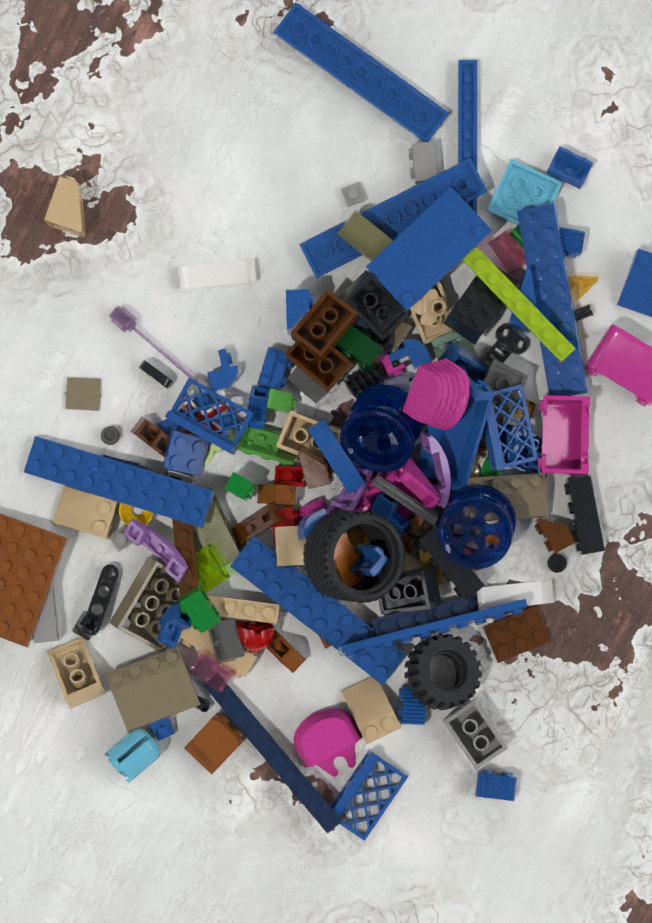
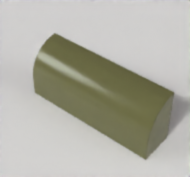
[336,210,393,261]
[193,488,243,571]

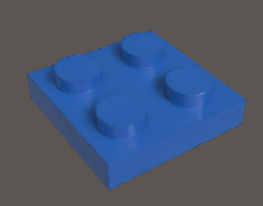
[162,430,209,476]

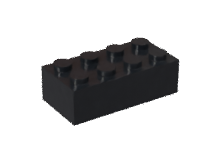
[443,265,519,345]

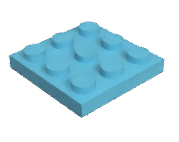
[486,159,563,226]

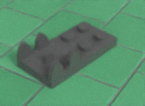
[481,359,528,440]

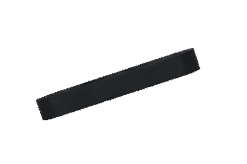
[82,564,119,637]

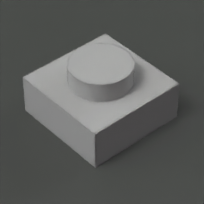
[341,182,366,207]
[109,525,133,552]

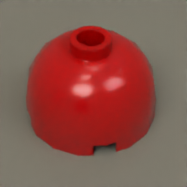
[236,621,274,653]

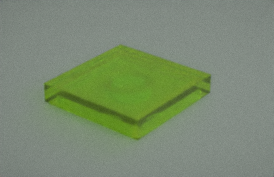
[196,544,230,593]

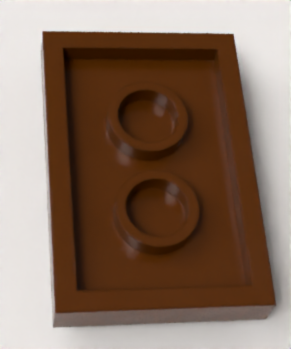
[483,606,551,663]

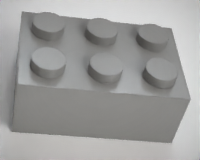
[442,699,508,770]

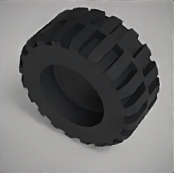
[404,634,482,710]

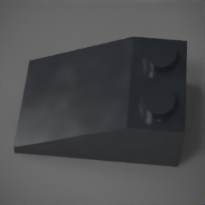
[339,270,410,341]
[378,566,442,615]

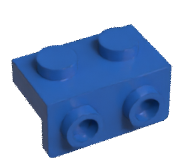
[546,146,593,189]
[349,544,388,576]

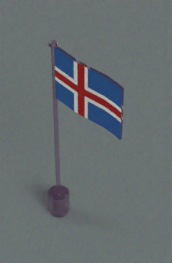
[109,305,245,444]

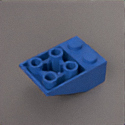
[500,424,547,479]

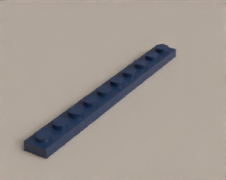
[203,673,342,834]

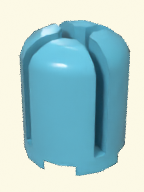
[104,728,161,783]

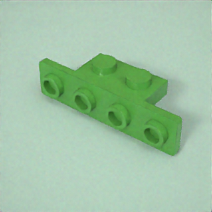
[223,427,296,465]

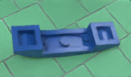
[308,419,366,494]

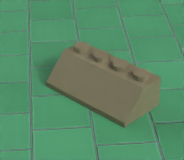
[467,473,547,522]

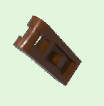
[231,504,282,545]

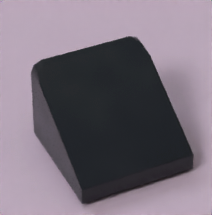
[72,611,100,640]

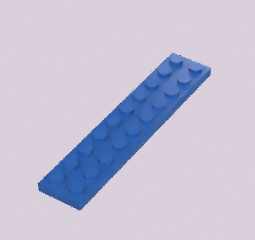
[273,2,449,142]
[299,158,487,279]
[517,203,588,396]
[24,436,215,528]
[230,536,406,685]

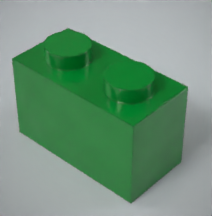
[224,472,256,501]
[179,585,221,633]

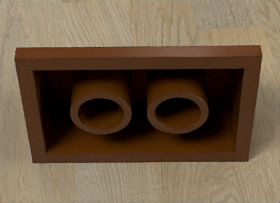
[284,342,353,392]

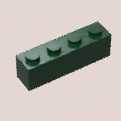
[334,326,386,372]

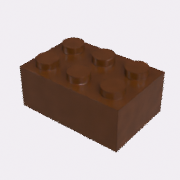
[291,289,358,362]

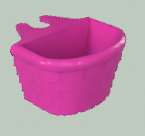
[403,358,470,430]
[293,707,363,777]

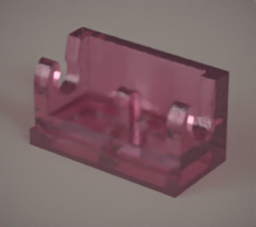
[488,231,527,274]
[189,653,233,693]

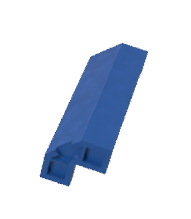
[417,379,495,490]

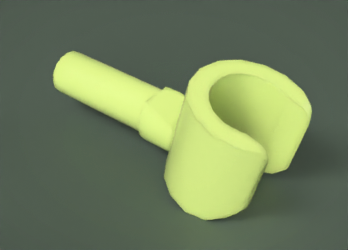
[203,444,221,466]

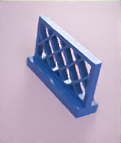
[165,378,254,455]
[483,384,538,471]
[331,750,408,841]

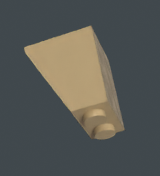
[44,175,86,238]

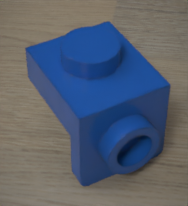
[149,717,175,741]

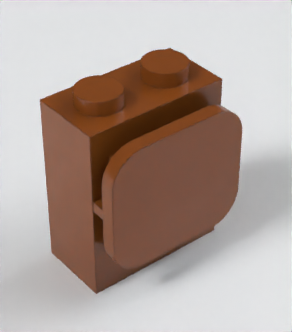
[184,713,244,774]

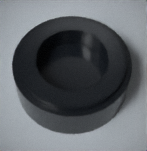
[547,554,567,573]

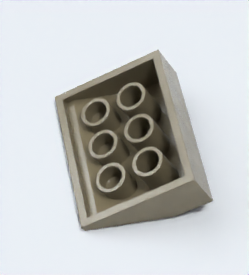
[109,556,202,653]
[106,646,200,732]

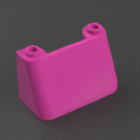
[584,324,652,407]
[538,395,590,475]
[353,454,440,519]

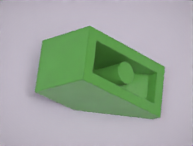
[267,388,296,414]

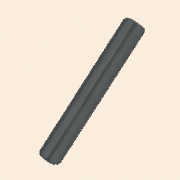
[372,476,439,525]

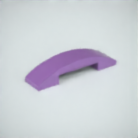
[420,431,451,508]
[326,452,377,514]
[124,519,188,582]

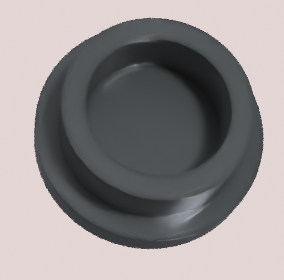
[101,426,120,445]

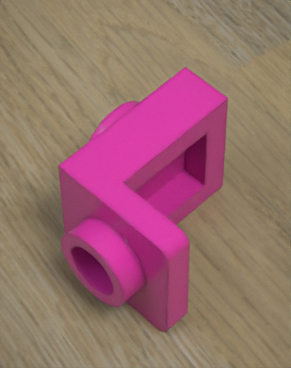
[379,352,406,378]
[297,497,328,521]

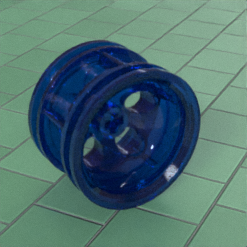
[340,384,424,473]
[438,484,516,569]

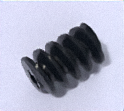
[342,364,385,399]

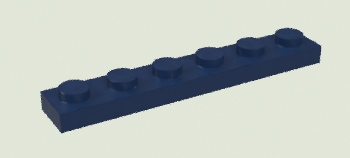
[371,595,479,637]

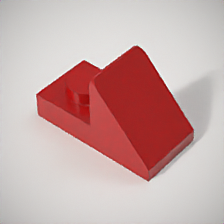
[274,466,307,487]

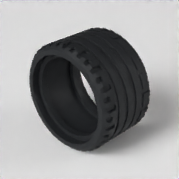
[303,510,405,603]

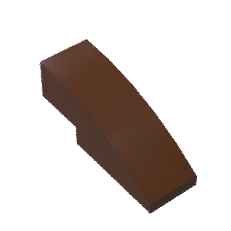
[130,417,170,457]

